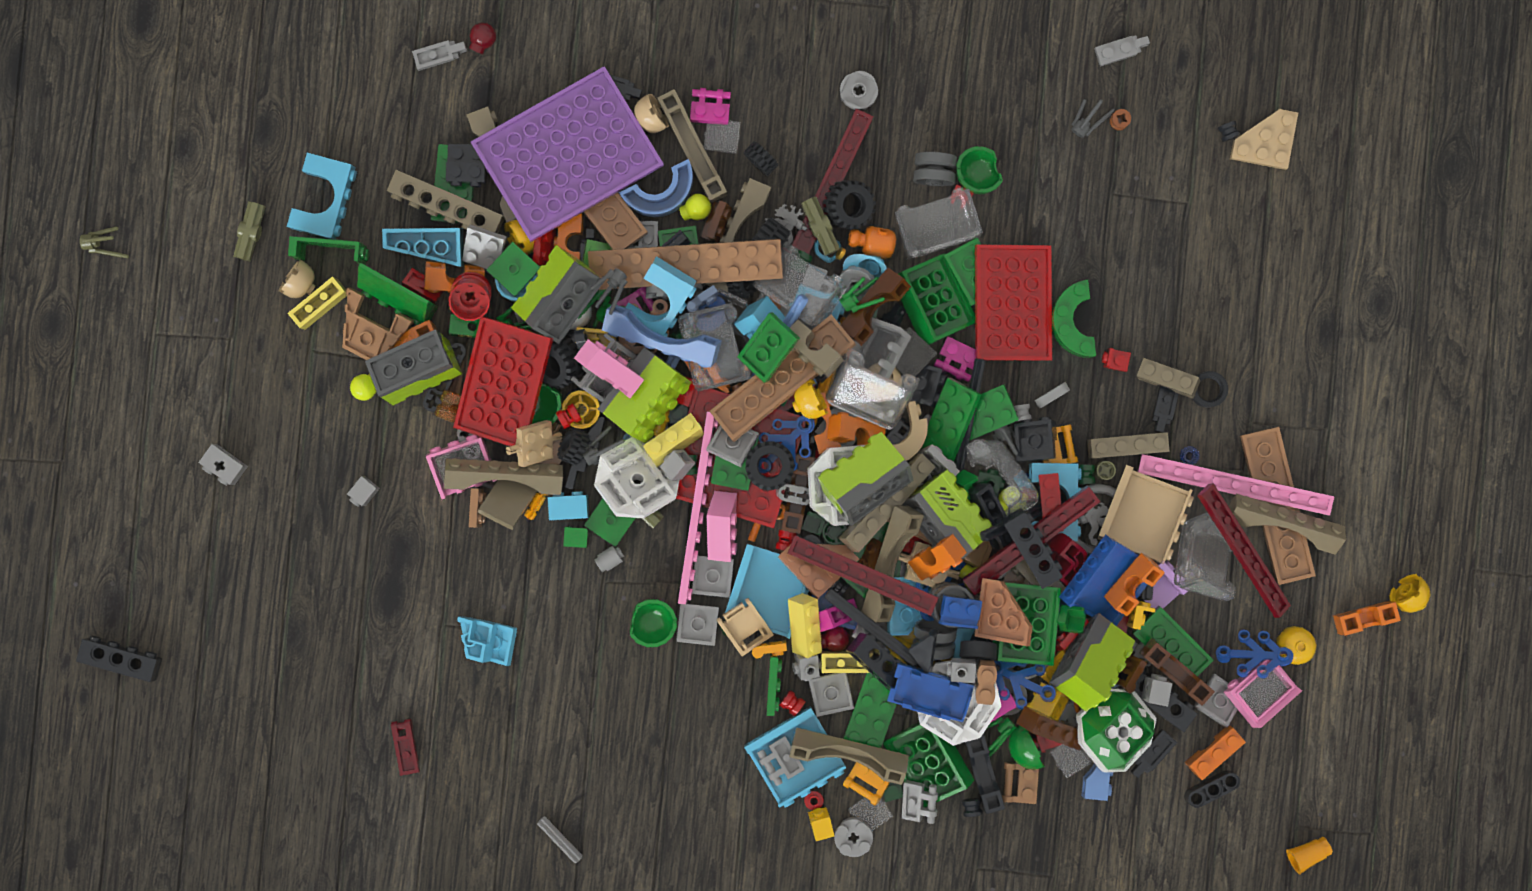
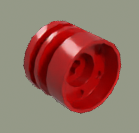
[449,272,491,321]

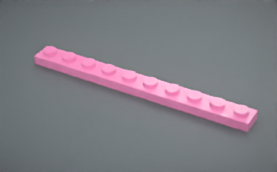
[678,412,718,605]
[1138,454,1334,515]

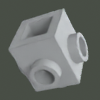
[792,653,821,681]

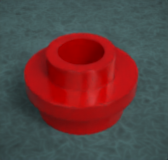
[804,791,824,810]

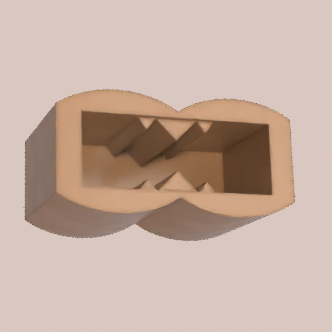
[975,660,997,705]

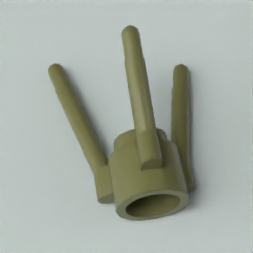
[80,227,129,258]

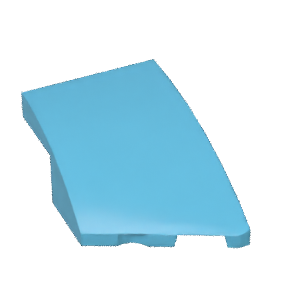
[457,616,517,666]

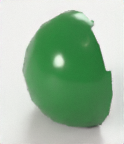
[956,146,1003,194]
[532,382,563,424]
[630,599,677,647]
[1008,725,1045,770]

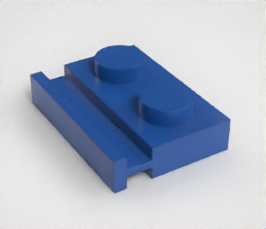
[939,595,982,629]

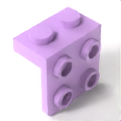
[1140,561,1189,609]

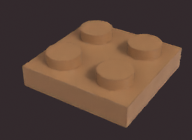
[469,488,487,528]

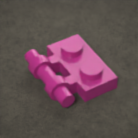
[690,88,731,125]
[934,336,976,382]

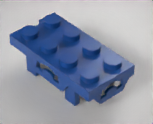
[887,663,974,722]

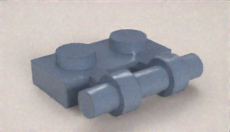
[687,285,719,314]

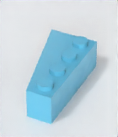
[382,228,464,267]

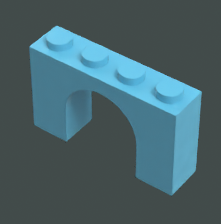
[287,153,357,240]
[625,256,697,337]
[1028,463,1081,541]

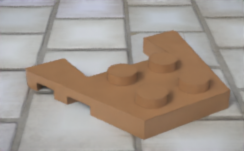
[342,287,414,360]

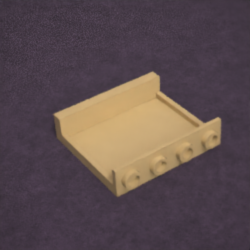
[1097,465,1194,564]

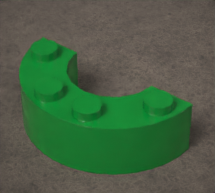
[1052,280,1096,358]

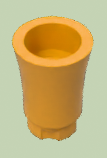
[1286,837,1333,874]

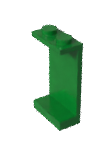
[288,236,370,265]

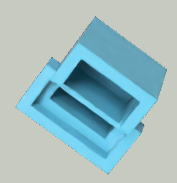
[734,296,785,339]

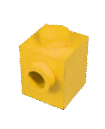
[808,807,834,841]

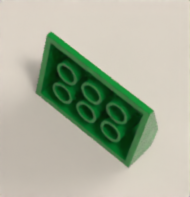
[898,253,975,347]
[357,263,439,325]
[992,582,1061,666]
[883,722,974,807]

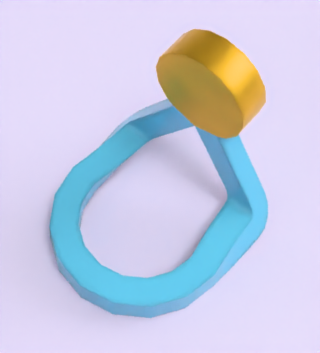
[814,240,846,263]

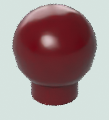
[469,22,496,55]
[821,626,850,652]

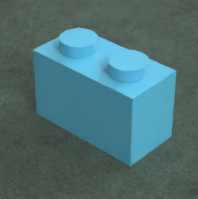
[548,491,589,520]

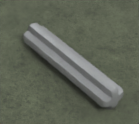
[537,816,582,864]

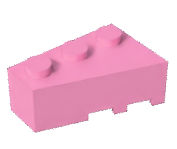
[574,339,644,398]
[707,491,737,562]

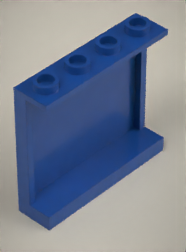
[1059,534,1148,626]

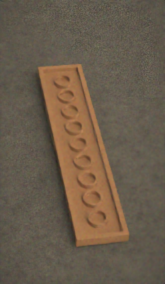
[588,239,783,290]

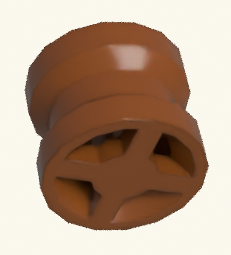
[1110,109,1131,131]

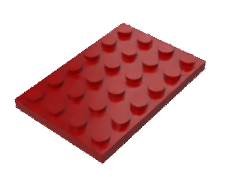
[975,245,1052,361]
[453,316,553,446]

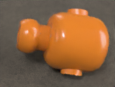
[848,226,896,259]

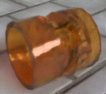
[434,389,461,423]

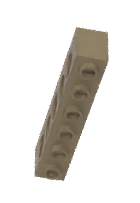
[387,170,505,234]

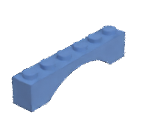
[602,305,722,368]
[1081,684,1120,801]

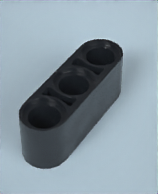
[1184,770,1240,808]

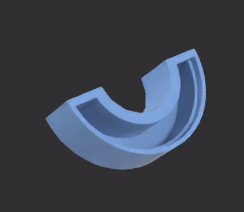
[619,159,693,217]

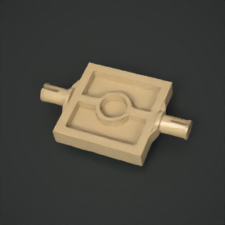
[506,420,562,467]
[898,541,960,588]

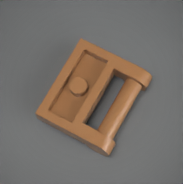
[1002,762,1039,804]

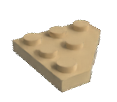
[1230,109,1298,170]

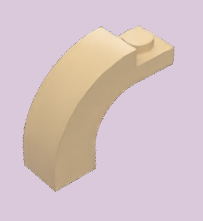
[893,401,928,461]

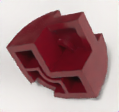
[1040,533,1087,585]

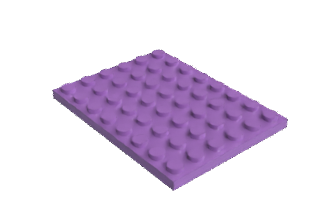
[471,66,664,242]

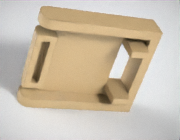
[716,598,774,656]

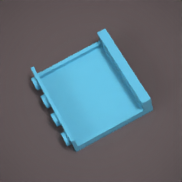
[723,544,809,639]
[744,706,846,808]

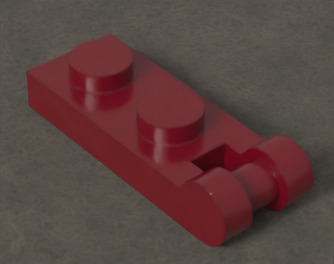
[391,719,420,776]

